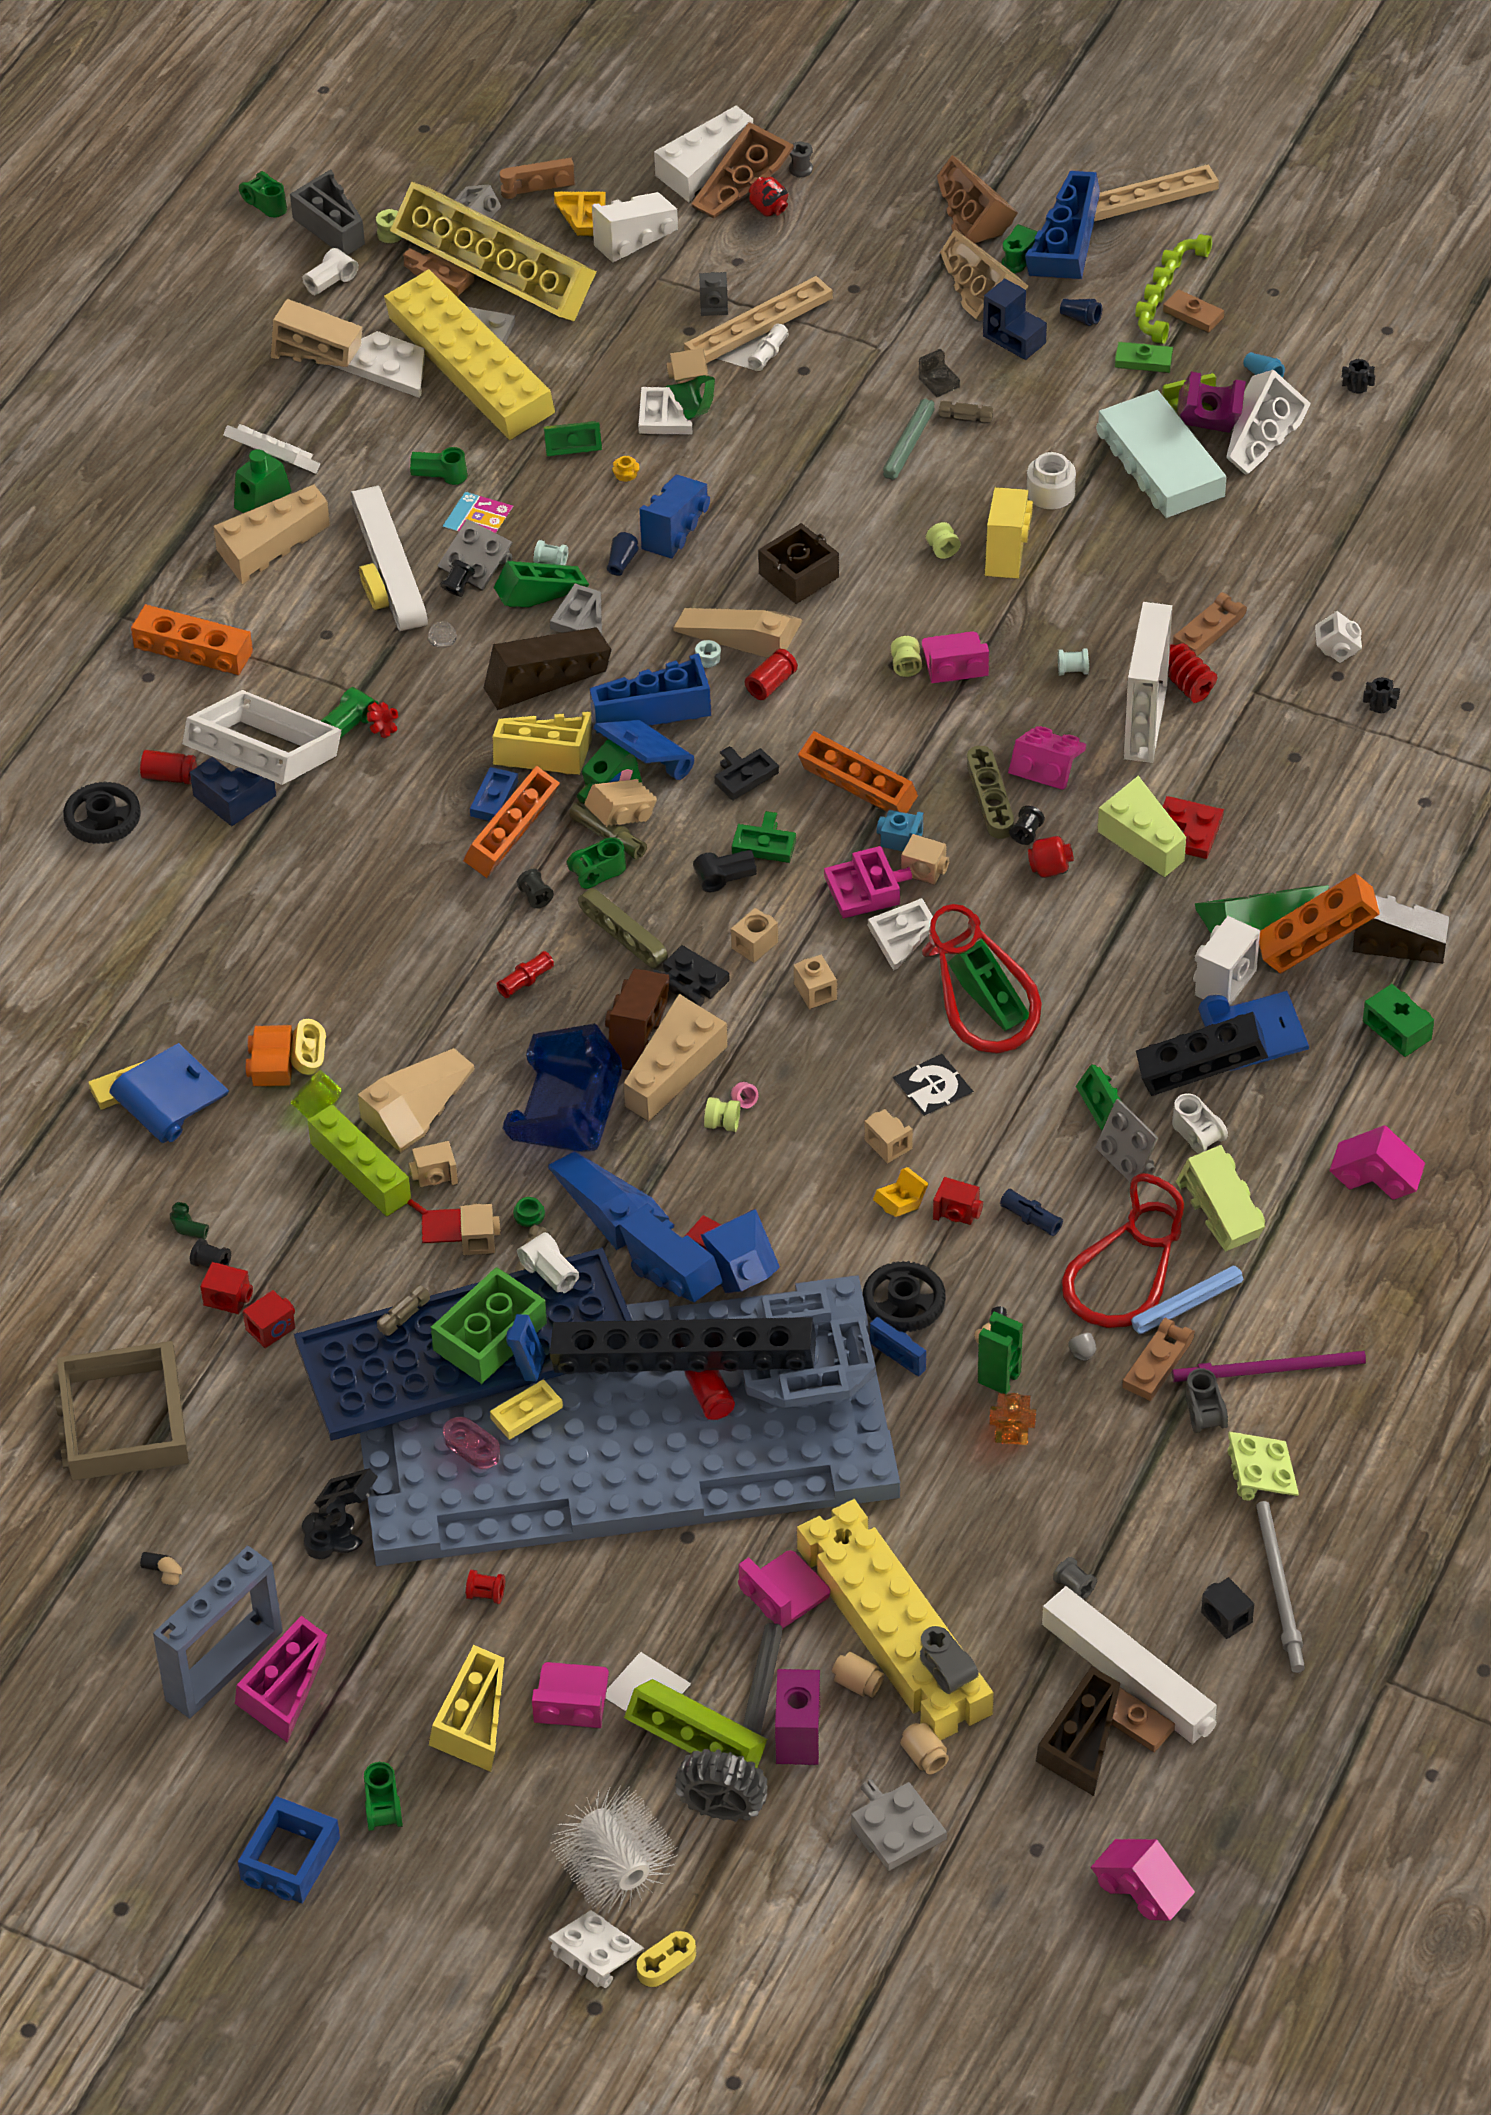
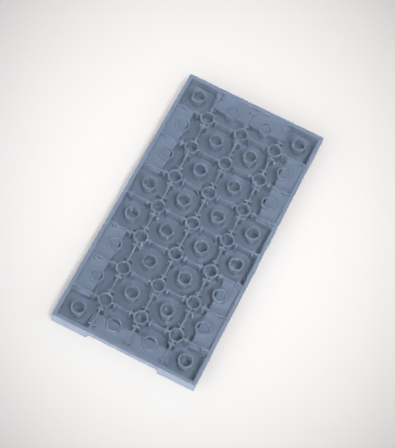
[360,1275,900,1566]

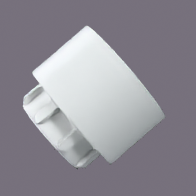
[1027,452,1076,509]

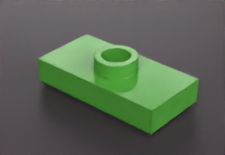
[1115,342,1173,373]

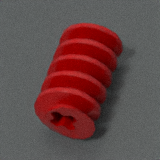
[1168,643,1218,703]

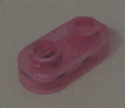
[443,1417,501,1469]

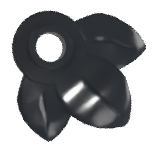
[302,1512,363,1559]

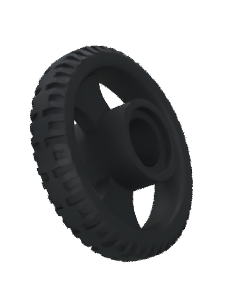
[63,781,141,844]
[862,1261,946,1333]

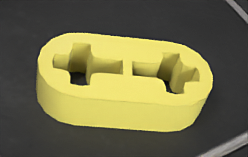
[359,563,389,610]
[637,1931,696,1987]

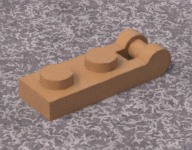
[500,158,575,199]
[1173,592,1247,656]
[1122,1317,1195,1401]

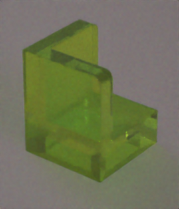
[291,1069,343,1119]

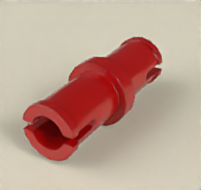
[496,951,554,998]

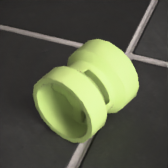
[891,636,922,677]
[704,1097,741,1132]

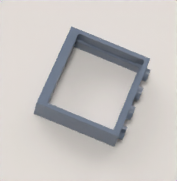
[153,1545,283,1719]

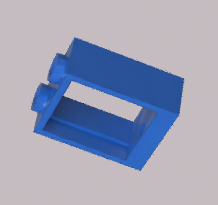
[238,1796,340,1904]

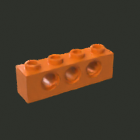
[131,604,253,675]
[798,731,918,813]
[463,766,560,878]
[1259,873,1380,974]

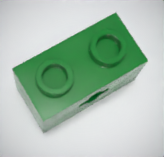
[1363,984,1434,1057]

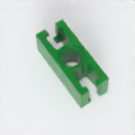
[978,1311,1023,1395]

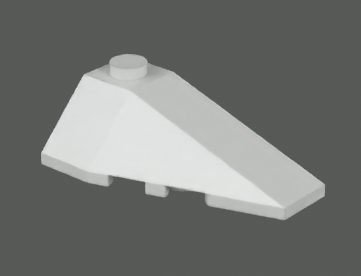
[1226,370,1311,475]

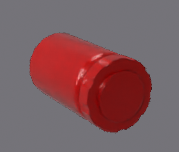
[744,648,798,700]
[140,750,197,784]
[685,1370,735,1420]

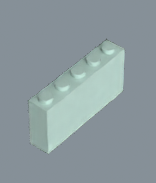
[1096,390,1226,518]

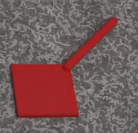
[407,1199,462,1243]

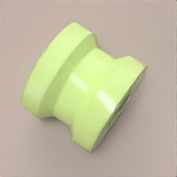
[376,209,402,243]
[926,522,961,559]

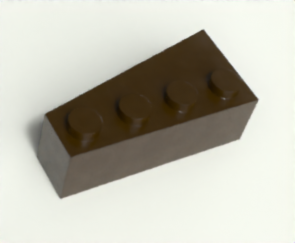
[483,627,612,710]

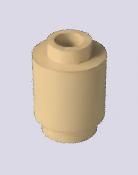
[832,1652,885,1698]
[900,1723,949,1774]

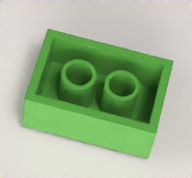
[431,1267,547,1384]

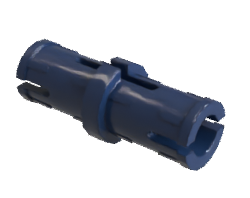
[1000,1188,1063,1236]

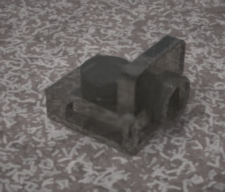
[918,349,960,397]

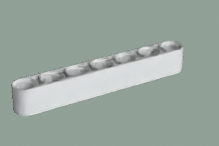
[351,485,428,632]

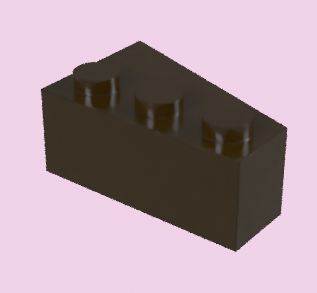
[1352,895,1450,964]
[1036,1666,1121,1796]

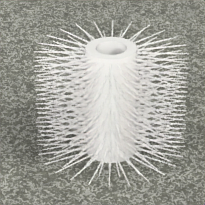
[551,1785,678,1913]

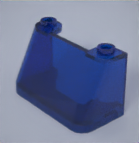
[502,1023,622,1153]

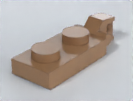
[403,248,474,296]

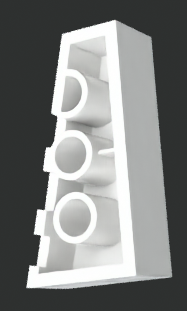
[654,106,753,202]

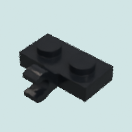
[714,746,779,801]
[314,1468,378,1529]

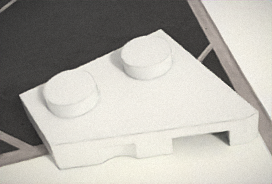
[638,387,693,434]
[867,899,933,971]

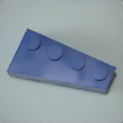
[1025,171,1100,279]

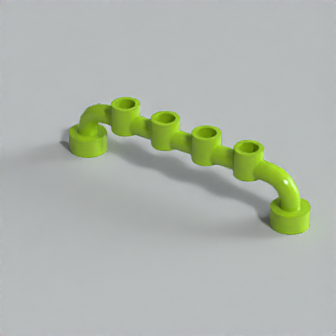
[1135,234,1212,344]

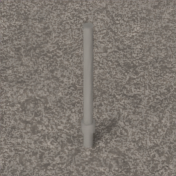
[1256,1501,1305,1673]

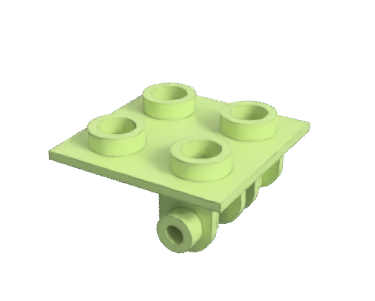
[1227,1431,1299,1501]

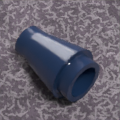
[1060,299,1103,326]
[607,532,639,576]

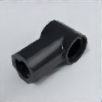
[693,850,757,893]

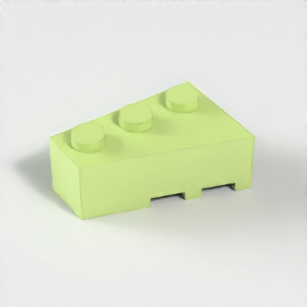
[1098,776,1186,877]
[1176,1145,1265,1252]

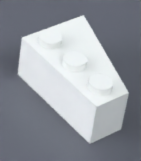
[592,192,678,262]

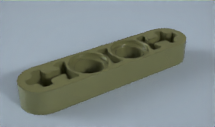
[967,746,1014,839]
[578,888,668,968]

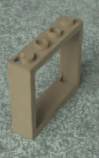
[52,1341,189,1481]

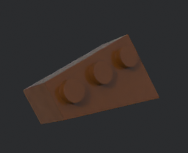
[605,968,669,1071]

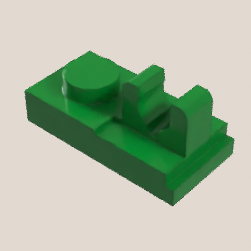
[543,421,602,456]
[1076,1064,1122,1131]

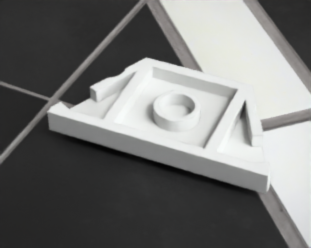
[330,331,425,398]

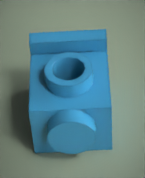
[877,810,923,851]

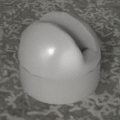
[1068,1333,1096,1361]

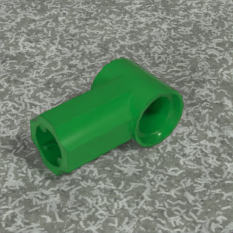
[410,447,468,485]
[321,687,378,738]

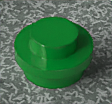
[513,1197,545,1227]

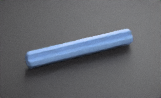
[1131,1266,1243,1334]

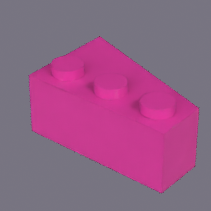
[235,1616,327,1743]

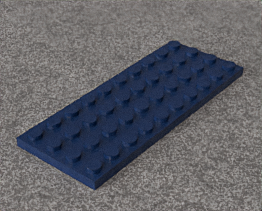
[294,1247,633,1441]

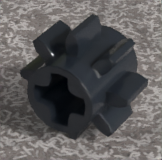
[1341,359,1376,394]
[1363,677,1400,713]

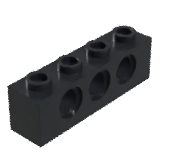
[1136,1012,1269,1096]

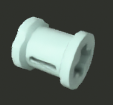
[533,540,568,565]
[1058,648,1089,676]

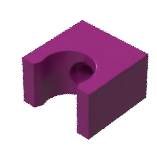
[1177,371,1246,433]
[775,1669,821,1765]

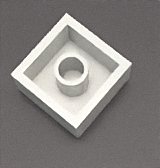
[1193,916,1260,1006]

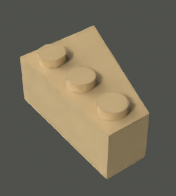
[271,299,362,367]

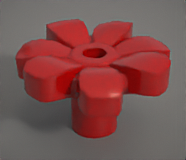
[367,702,398,738]

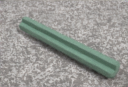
[883,398,935,480]

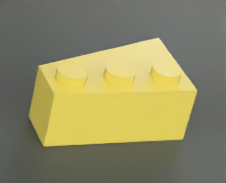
[985,487,1033,579]

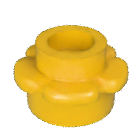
[612,456,640,482]

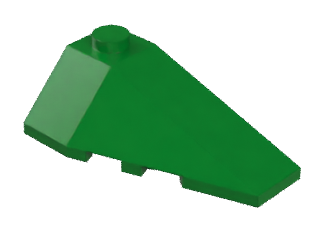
[1195,885,1329,933]

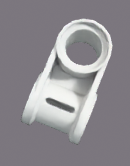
[1172,1094,1228,1154]

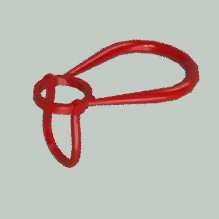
[922,904,1042,1054]
[1061,1173,1184,1328]

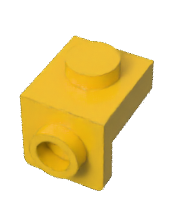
[873,1167,928,1217]

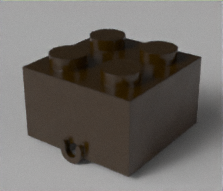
[758,523,839,604]

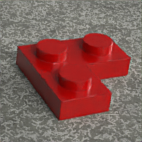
[1163,796,1224,859]

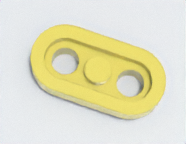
[290,1019,326,1075]

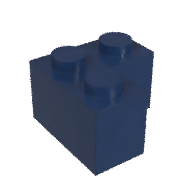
[983,278,1047,360]
[190,756,276,827]

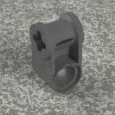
[1185,1368,1228,1433]
[920,1626,978,1694]

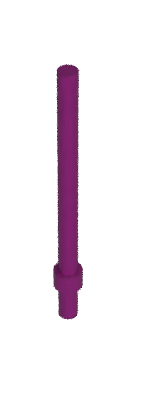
[1172,1351,1366,1382]

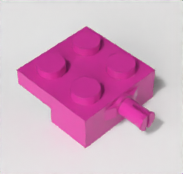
[824,846,912,919]

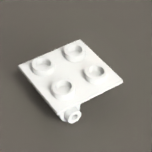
[548,1910,644,1988]

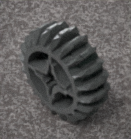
[675,1749,768,1822]

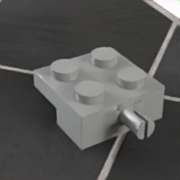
[851,1779,947,1871]

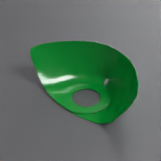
[666,375,715,420]

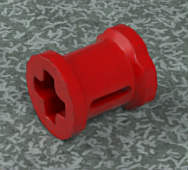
[465,1569,505,1604]

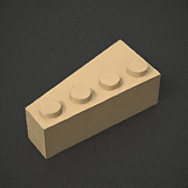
[214,484,330,584]
[624,994,728,1121]

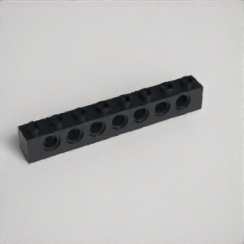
[550,1317,816,1374]

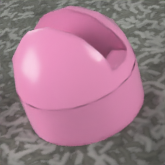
[731,1082,758,1108]

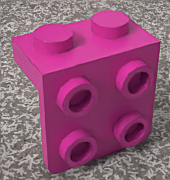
[922,631,989,683]
[1008,726,1086,790]
[738,1550,830,1629]
[532,1662,609,1728]

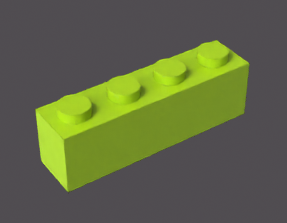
[307,1104,411,1217]
[624,1679,768,1768]

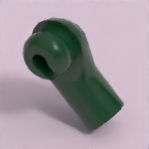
[170,1202,209,1240]

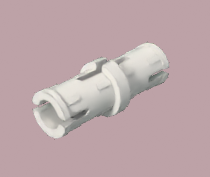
[747,324,789,371]

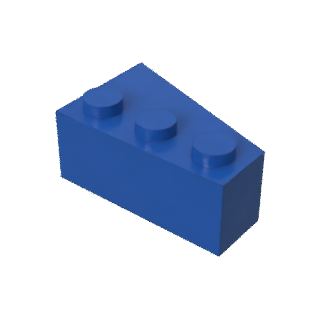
[639,474,710,559]
[618,1203,723,1302]

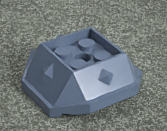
[741,1287,876,1408]

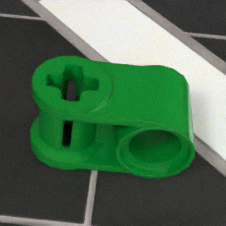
[239,171,287,218]
[1001,224,1038,273]
[566,837,626,889]
[364,1762,403,1831]

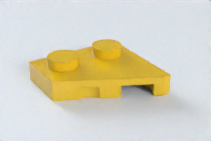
[554,192,606,236]

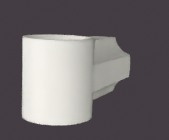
[302,248,359,296]
[517,1232,579,1293]

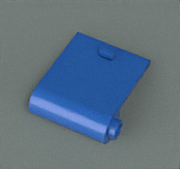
[593,720,694,780]
[1198,991,1309,1071]
[109,1043,229,1143]

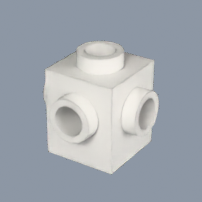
[1315,611,1362,663]

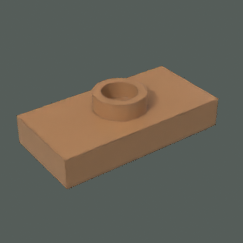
[1163,289,1224,333]
[1112,1688,1175,1752]

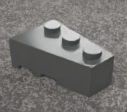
[290,169,365,255]

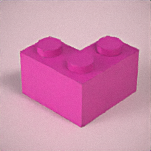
[1330,1125,1425,1200]
[1090,1839,1195,1921]

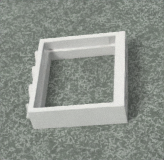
[1124,602,1172,763]
[182,690,341,785]

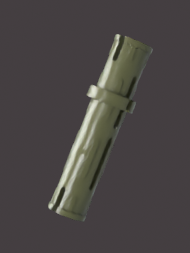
[569,801,647,860]

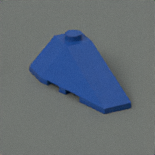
[548,1151,669,1250]

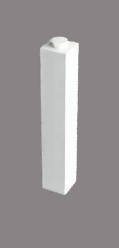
[1042,1586,1217,1744]

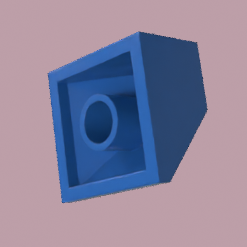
[701,1209,780,1293]

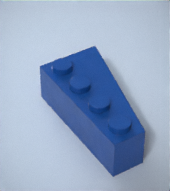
[589,653,711,733]

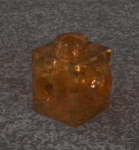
[989,1393,1036,1445]

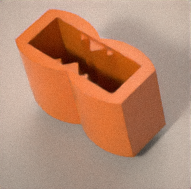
[246,1025,293,1086]

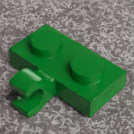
[731,811,796,863]

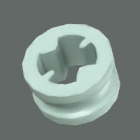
[695,640,721,668]

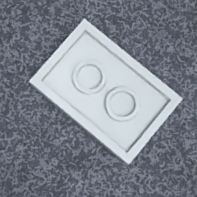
[223,424,320,474]

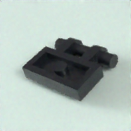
[652,945,730,1007]

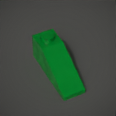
[493,561,589,607]
[948,939,1029,1032]

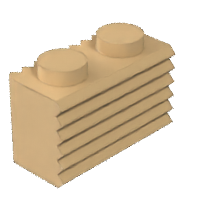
[584,779,657,827]

